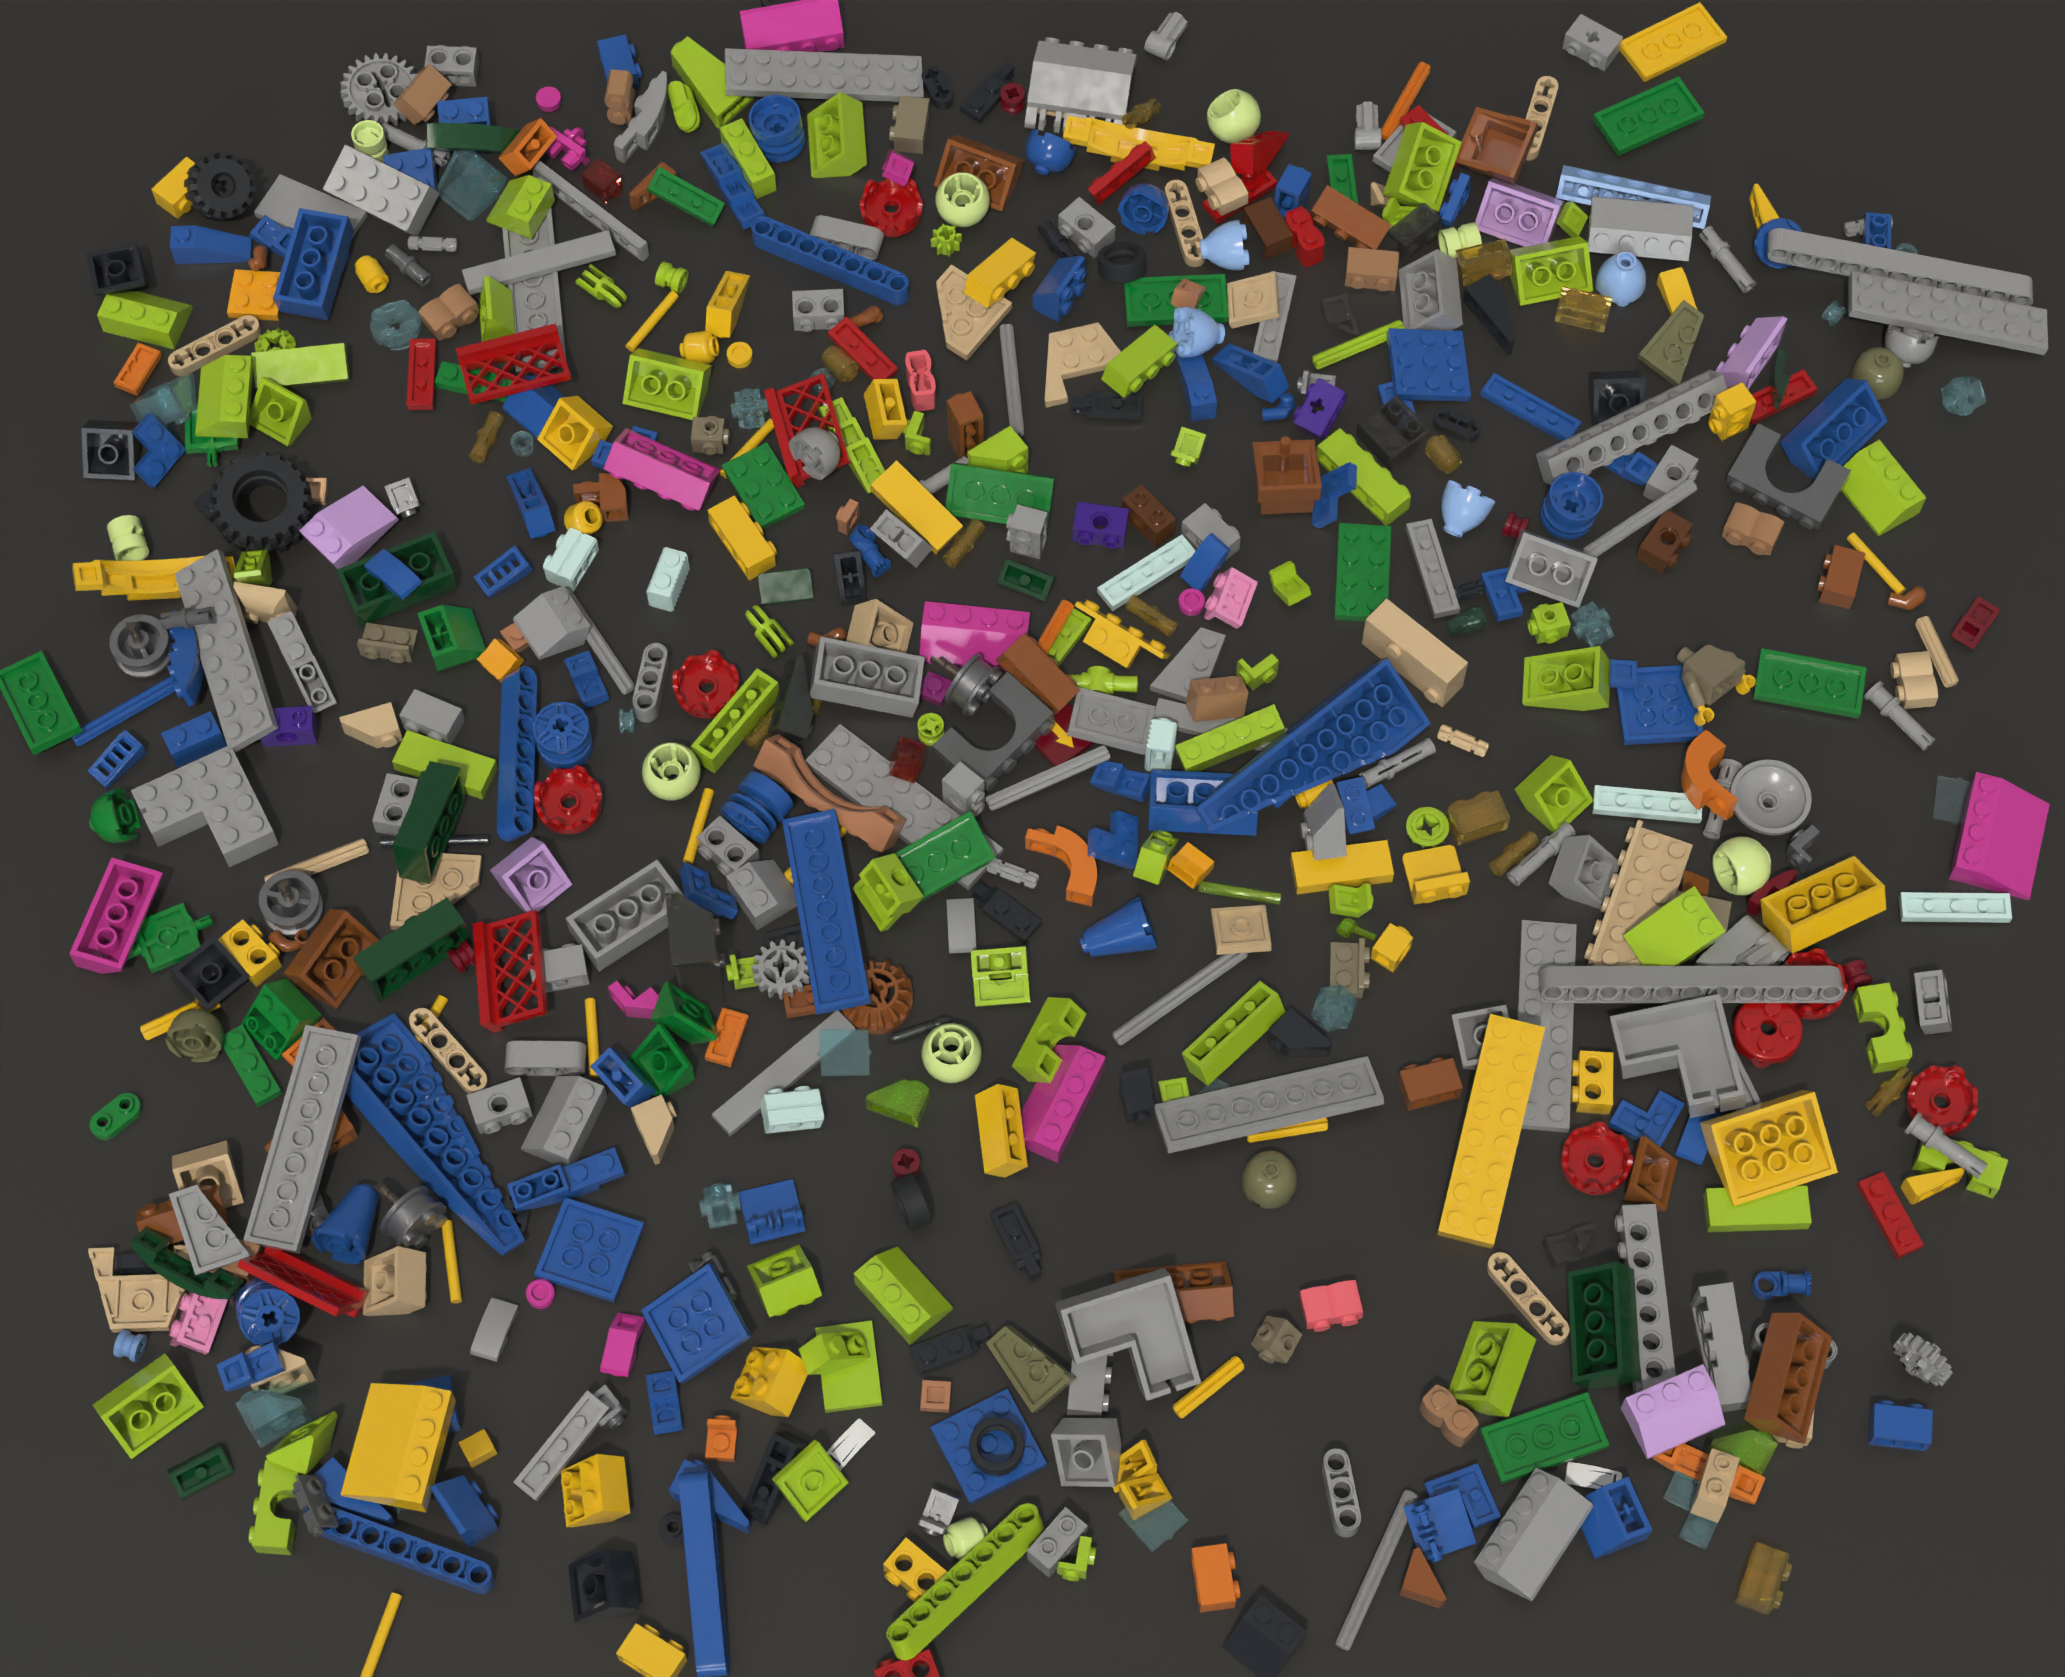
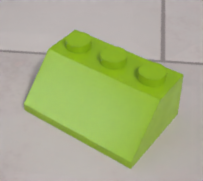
[807,92,867,178]
[1383,122,1462,212]
[1507,236,1593,306]
[97,289,193,350]
[622,348,712,420]
[195,355,254,438]
[1842,440,1926,536]
[854,1246,953,1345]
[1448,1321,1536,1417]
[92,1353,204,1459]

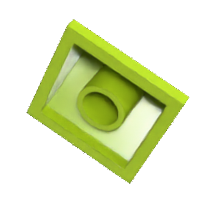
[479,276,515,342]
[249,377,312,446]
[266,1411,338,1475]

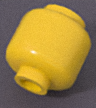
[680,331,719,364]
[564,501,603,535]

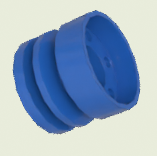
[749,95,806,163]
[1540,472,1603,541]
[533,702,594,770]
[721,771,793,843]
[235,1277,300,1346]

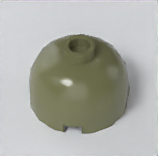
[1851,347,1904,400]
[166,1009,224,1062]
[1241,1151,1298,1209]

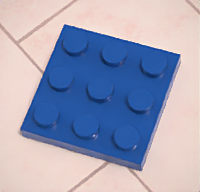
[1386,328,1471,402]
[1615,665,1704,745]
[534,1197,645,1303]
[641,1263,752,1384]
[930,1389,1047,1505]

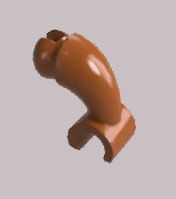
[268,929,308,952]

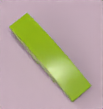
[818,397,885,494]

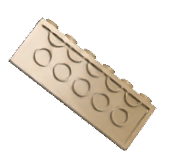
[1584,820,1693,966]

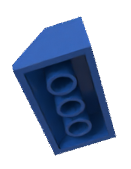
[1780,379,1888,481]
[1148,770,1258,836]

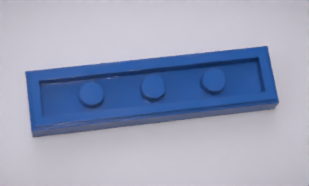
[1480,373,1582,441]

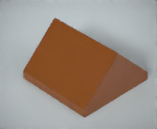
[1623,1136,1678,1212]

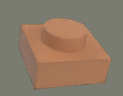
[836,499,860,536]
[500,623,530,654]
[920,1380,951,1413]

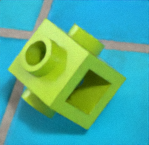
[1527,602,1571,644]

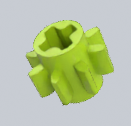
[931,224,962,257]

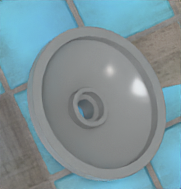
[1730,760,1812,835]

